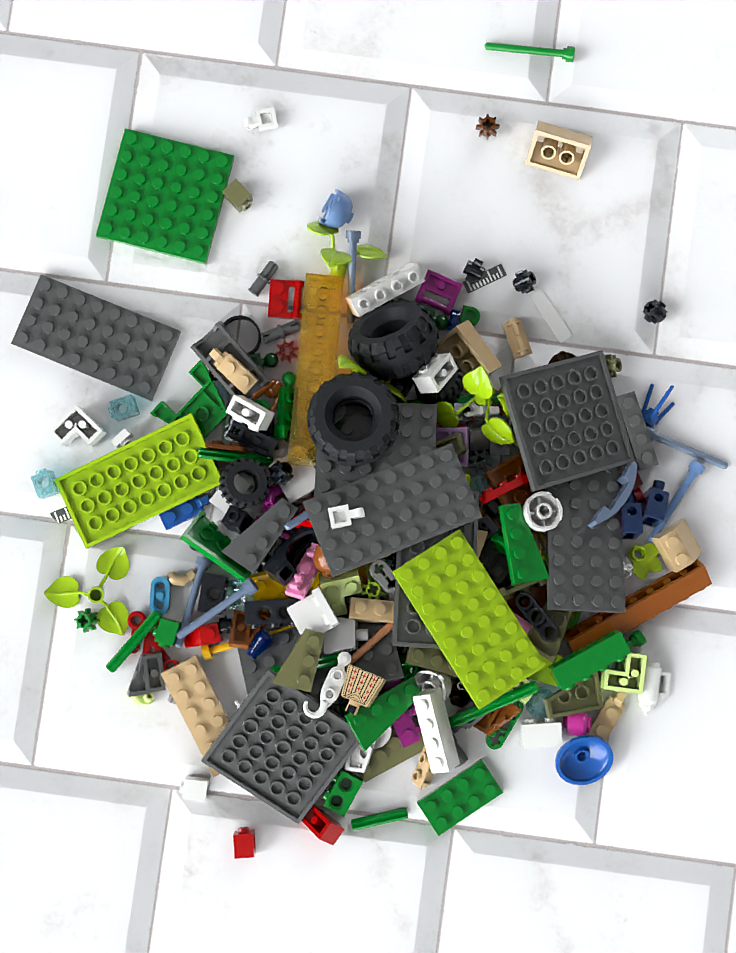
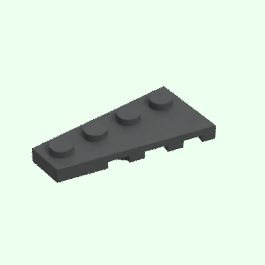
[221,498,299,574]

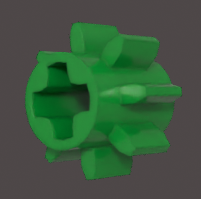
[74,608,100,633]

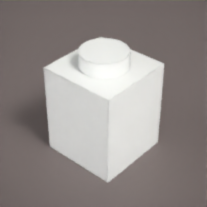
[180,776,210,801]

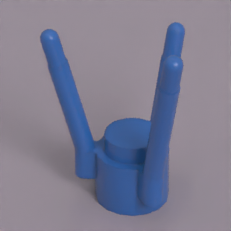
[641,384,675,427]

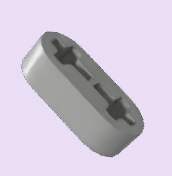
[369,560,395,594]

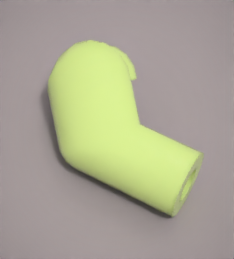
[126,690,154,705]

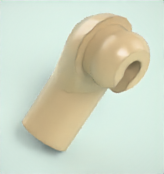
[167,569,196,587]

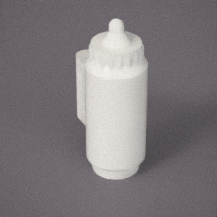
[638,661,672,715]

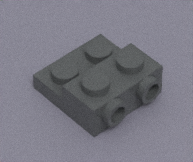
[479,534,510,587]

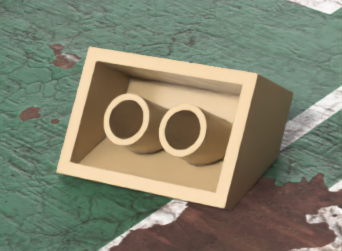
[525,121,593,180]
[437,320,502,392]

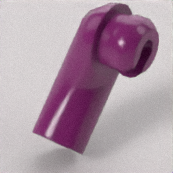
[264,485,284,507]

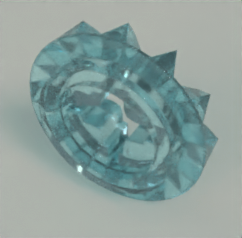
[525,687,553,718]

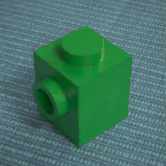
[153,617,181,648]

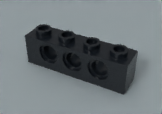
[244,598,301,629]

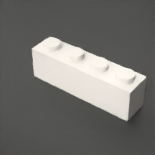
[413,688,460,773]

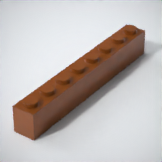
[564,559,712,653]

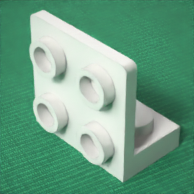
[287,587,340,635]

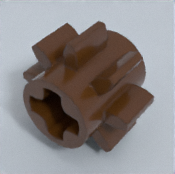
[475,114,500,140]

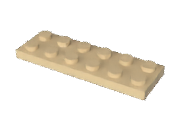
[161,655,229,777]

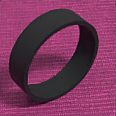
[224,315,261,355]

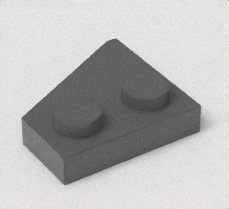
[127,651,166,697]

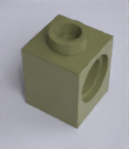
[222,179,253,213]

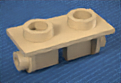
[502,318,532,360]
[411,745,434,790]

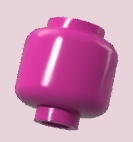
[562,712,592,737]

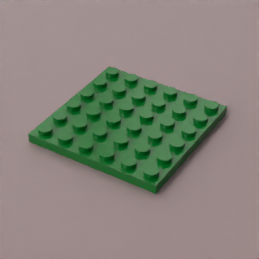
[96,128,235,265]

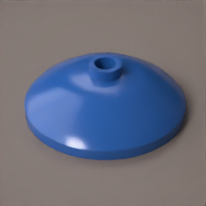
[555,735,613,785]

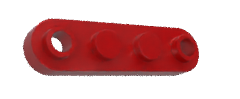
[479,472,529,505]

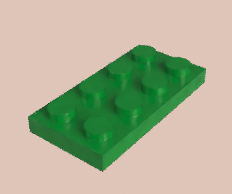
[417,759,503,836]

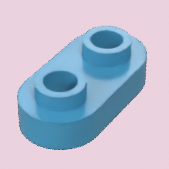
[150,577,171,615]

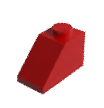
[184,622,223,648]
[301,804,345,845]

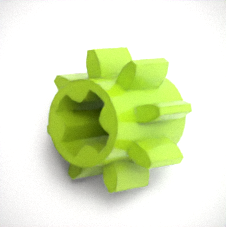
[361,578,385,600]

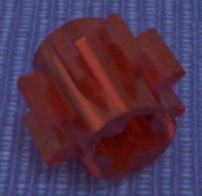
[275,339,299,363]

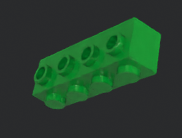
[548,629,631,691]

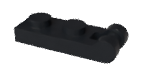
[223,416,279,458]

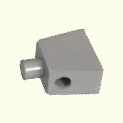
[324,617,369,655]

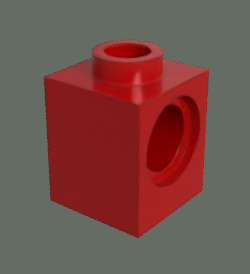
[233,827,256,859]

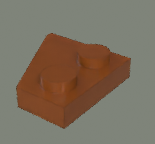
[229,609,271,649]
[473,703,522,736]

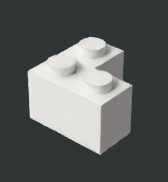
[48,404,107,447]

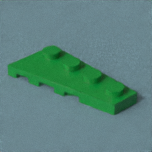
[498,503,549,585]
[180,510,252,582]
[345,676,421,751]

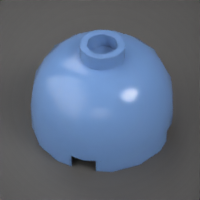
[319,189,354,229]

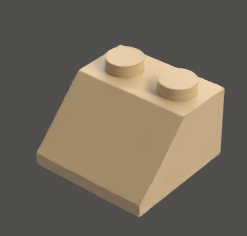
[651,518,702,572]

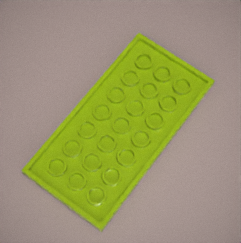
[54,413,221,549]
[392,529,546,709]

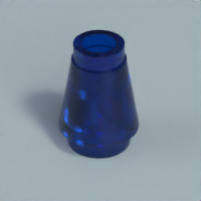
[246,629,274,659]

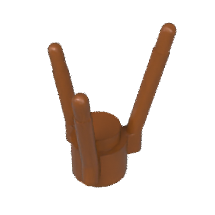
[250,379,283,412]

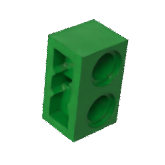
[322,768,363,817]

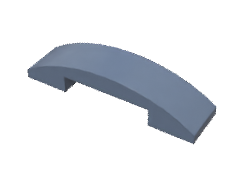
[587,461,637,528]

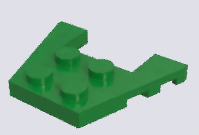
[150,360,229,439]

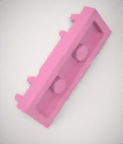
[285,543,320,600]

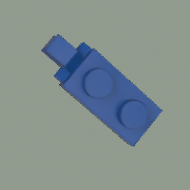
[159,495,211,530]

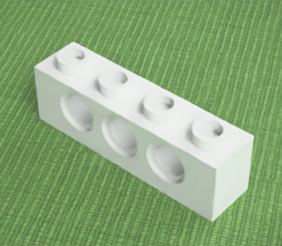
[345,263,425,317]

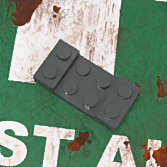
[190,321,271,399]

